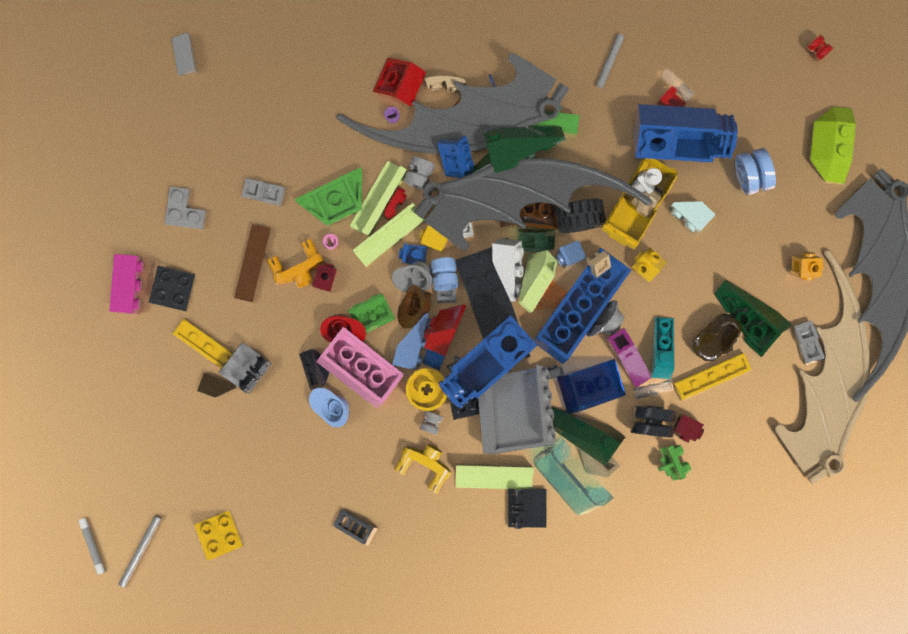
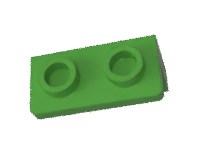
[348,293,395,334]

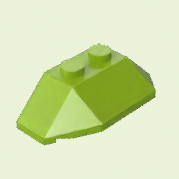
[810,107,856,184]

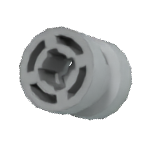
[419,411,443,435]

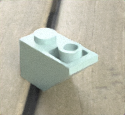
[669,201,716,233]

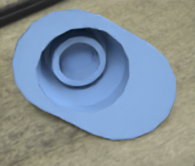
[309,387,350,428]

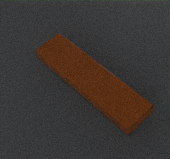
[234,224,272,303]

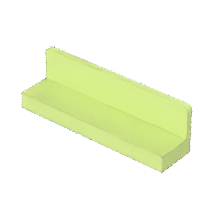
[350,161,407,237]
[353,203,425,267]
[456,464,534,489]

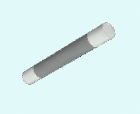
[78,518,105,575]

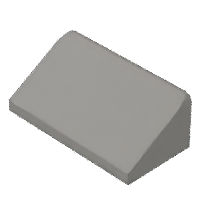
[171,33,197,76]

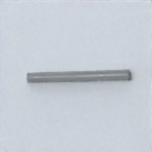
[118,515,162,587]

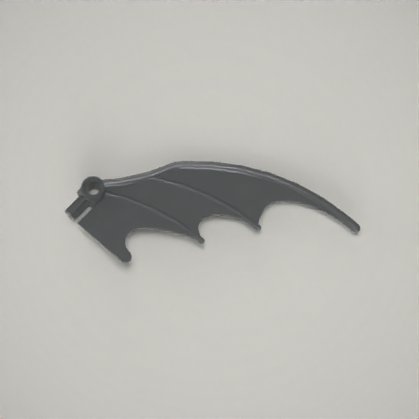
[337,53,570,154]
[413,158,652,251]
[835,168,908,402]

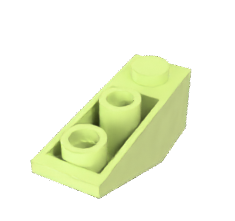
[518,250,557,313]

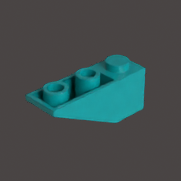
[651,317,675,379]

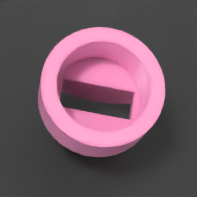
[322,234,338,250]

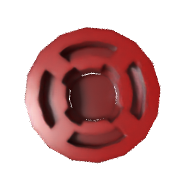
[806,34,833,61]

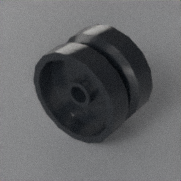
[630,405,676,438]

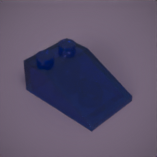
[557,359,626,413]

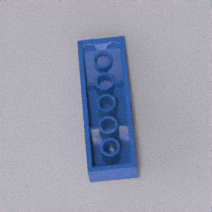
[533,248,631,364]

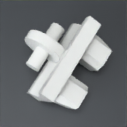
[632,168,662,194]

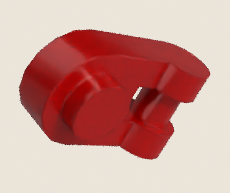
[384,187,407,221]

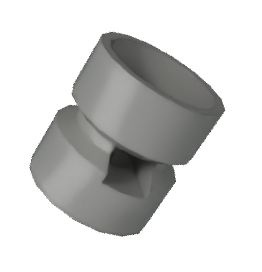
[403,156,435,190]

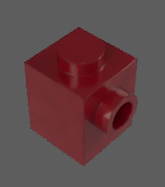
[312,263,339,293]
[673,414,704,443]

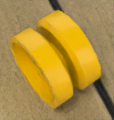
[406,369,447,411]

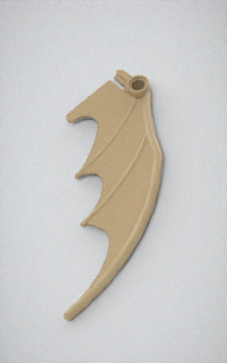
[775,249,870,485]

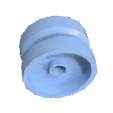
[735,148,776,196]

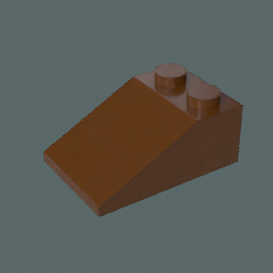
[500,202,559,230]

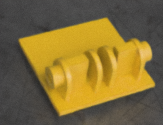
[194,511,243,561]

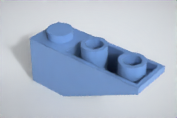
[392,313,432,370]

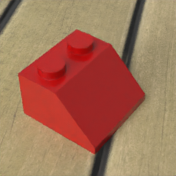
[372,58,426,107]
[424,304,466,356]

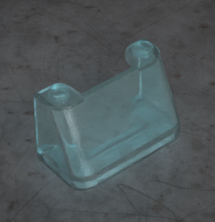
[533,435,614,515]

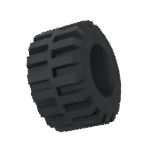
[555,198,606,233]

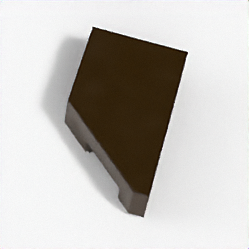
[197,373,238,398]

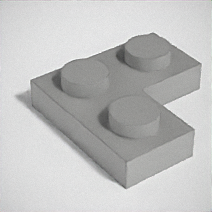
[165,187,206,230]

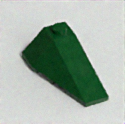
[483,126,566,173]
[714,280,792,357]
[551,407,626,466]

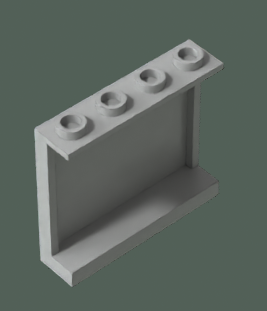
[478,365,556,454]

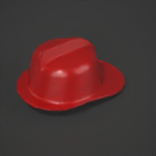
[320,314,366,342]

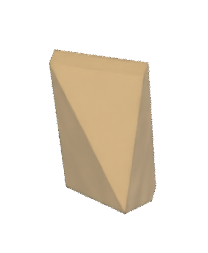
[580,450,620,478]

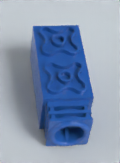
[633,104,738,163]
[439,316,537,408]

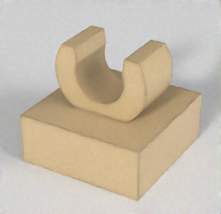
[631,193,657,218]
[587,251,611,278]

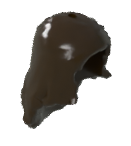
[692,313,742,361]

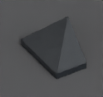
[299,349,330,390]

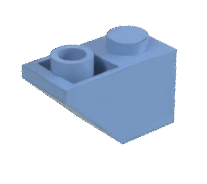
[555,240,587,269]

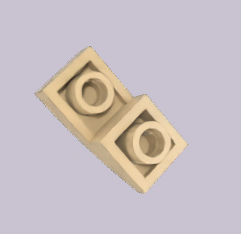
[425,76,466,93]

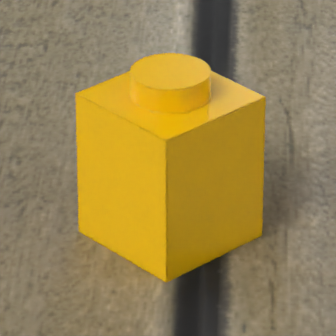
[419,225,448,253]

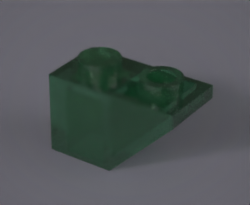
[516,229,555,252]

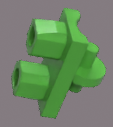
[657,445,692,481]

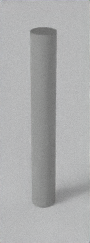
[596,34,624,89]

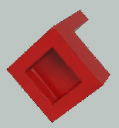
[657,85,686,107]

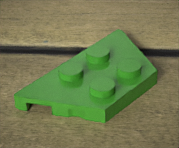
[295,167,362,226]

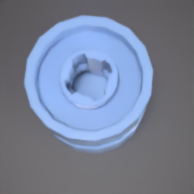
[431,257,459,291]

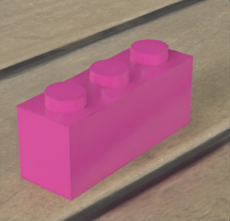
[109,254,144,314]

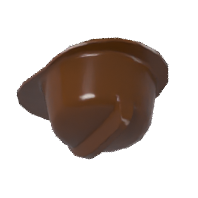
[397,285,432,328]

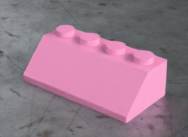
[316,327,404,409]

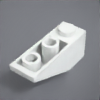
[492,238,524,302]

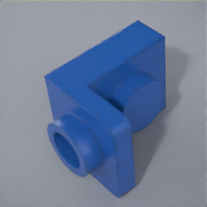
[399,243,427,265]

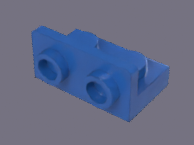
[437,136,474,178]

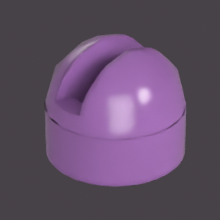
[384,107,400,124]

